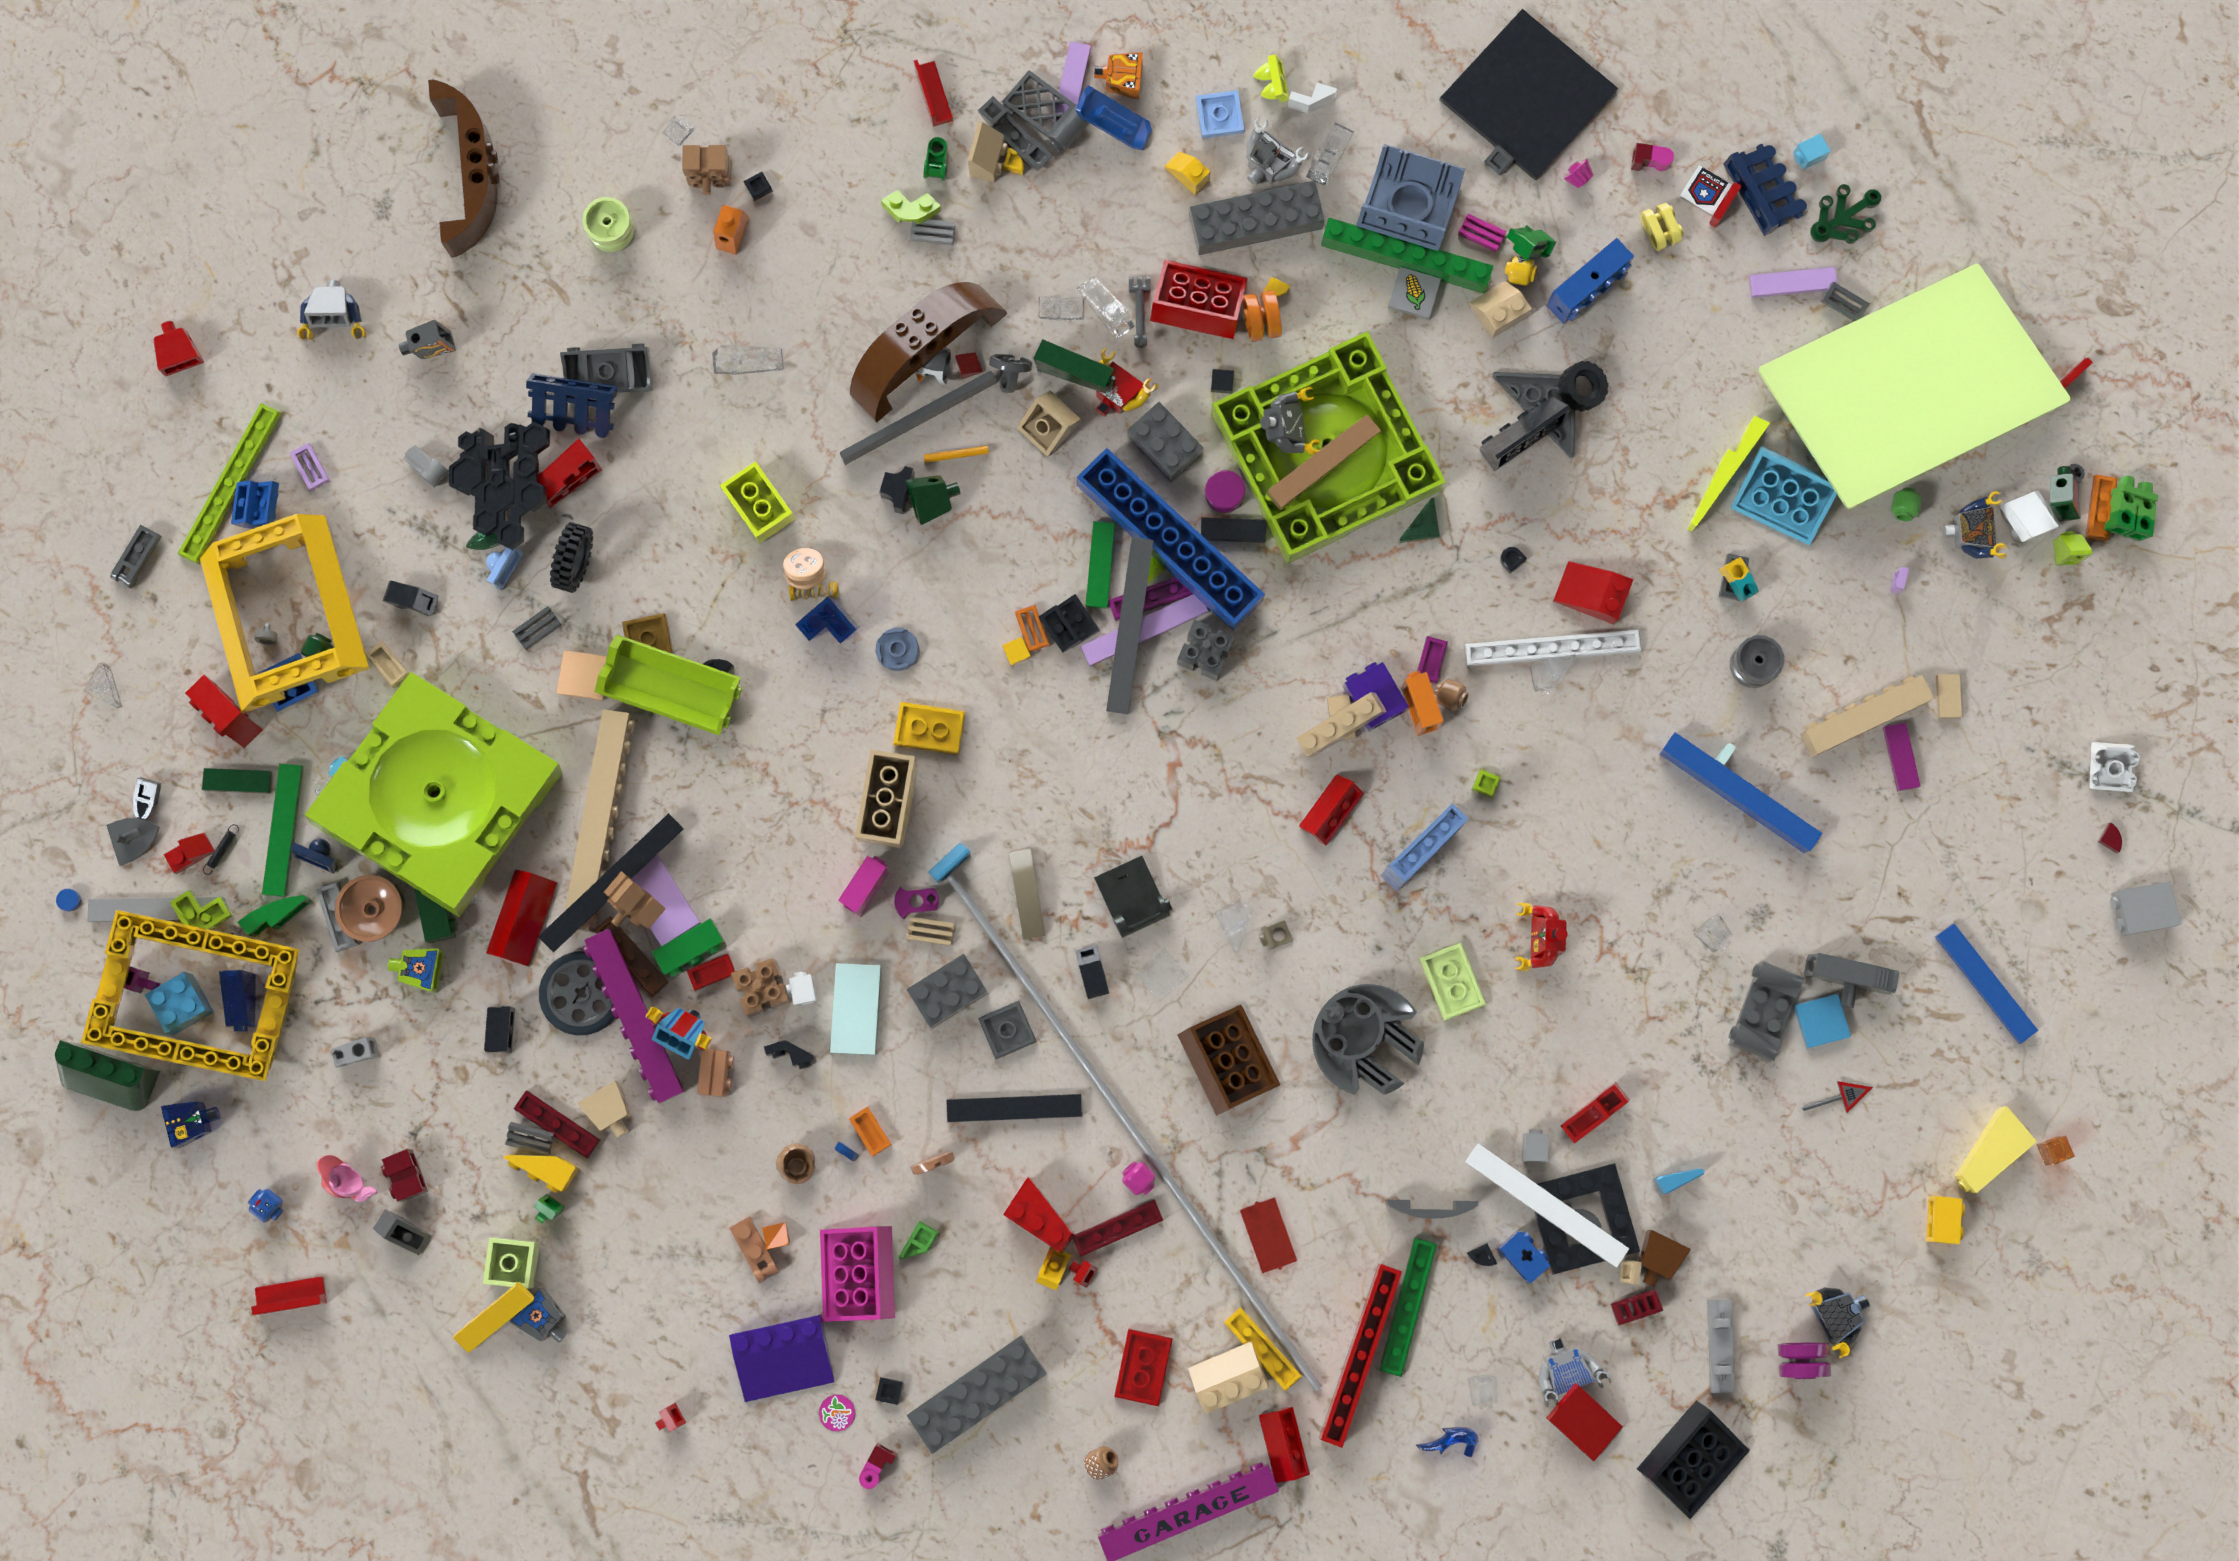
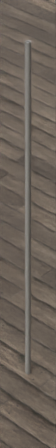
[946,873,1322,1391]

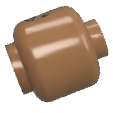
[1434,679,1469,711]

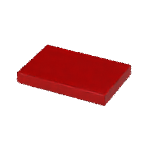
[1114,1328,1173,1407]
[1546,1383,1623,1462]

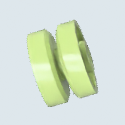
[582,197,635,252]

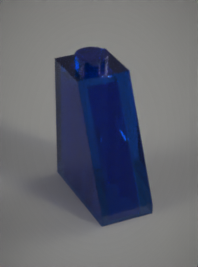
[219,970,256,1032]

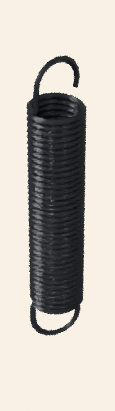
[203,824,239,875]

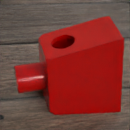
[153,321,204,377]

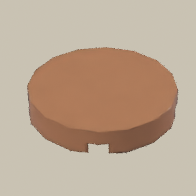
[910,1151,955,1175]

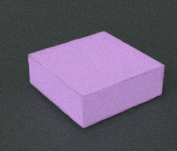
[1890,567,1909,594]

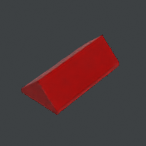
[486,869,558,967]

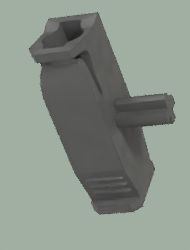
[1804,953,1899,1008]

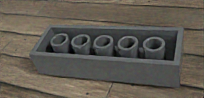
[1189,180,1325,255]
[906,1335,1047,1454]

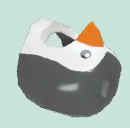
[915,347,951,385]

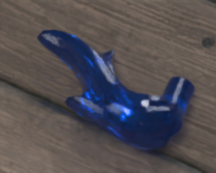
[1416,1427,1479,1457]

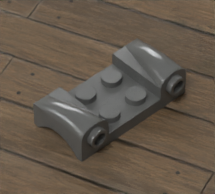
[560,343,653,396]
[1728,961,1804,1062]

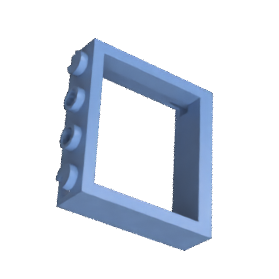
[1381,803,1468,892]

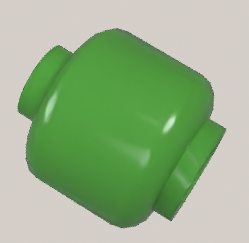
[1891,488,1922,522]

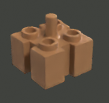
[682,145,731,195]
[604,871,666,930]
[731,958,791,1017]

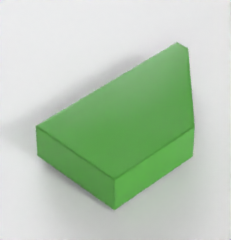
[898,1221,939,1259]

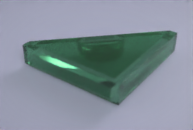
[1399,498,1440,543]

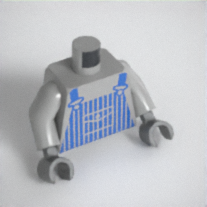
[1538,1337,1611,1407]

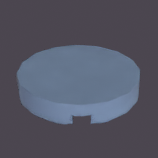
[875,628,919,671]

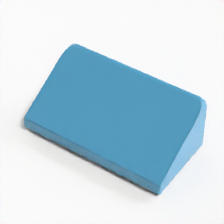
[928,843,971,884]

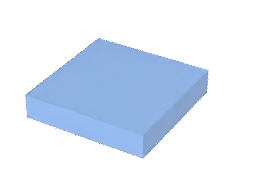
[1196,90,1244,139]

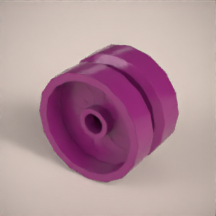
[1777,1342,1831,1379]

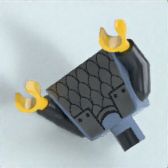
[1805,1287,1870,1359]

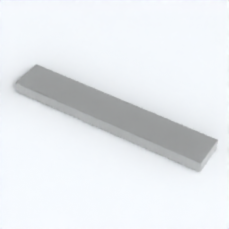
[87,897,224,922]

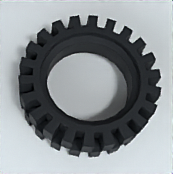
[550,522,593,593]

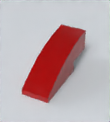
[1560,1082,1630,1144]

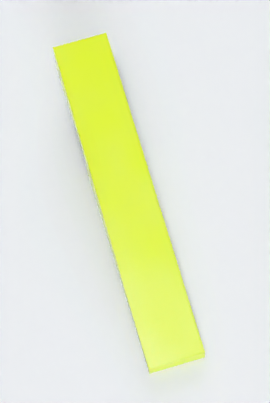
[1688,415,1770,531]

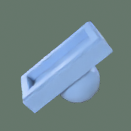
[486,547,523,590]

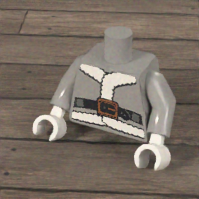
[1246,116,1311,186]

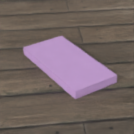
[632,854,701,946]

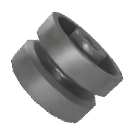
[1730,635,1784,688]

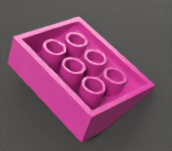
[820,1226,895,1322]

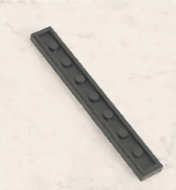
[840,371,996,465]
[1106,537,1154,714]

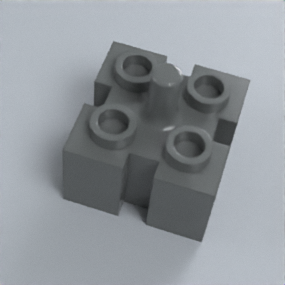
[1177,619,1235,681]

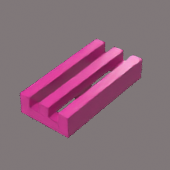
[1458,214,1506,252]

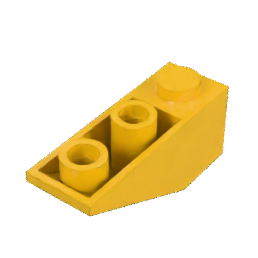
[503,1155,580,1193]

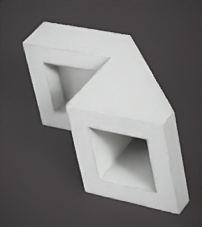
[1288,82,1337,114]

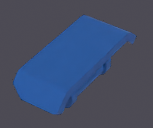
[1076,85,1152,150]

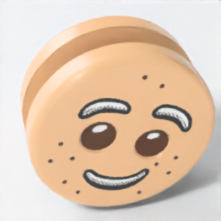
[783,548,825,589]

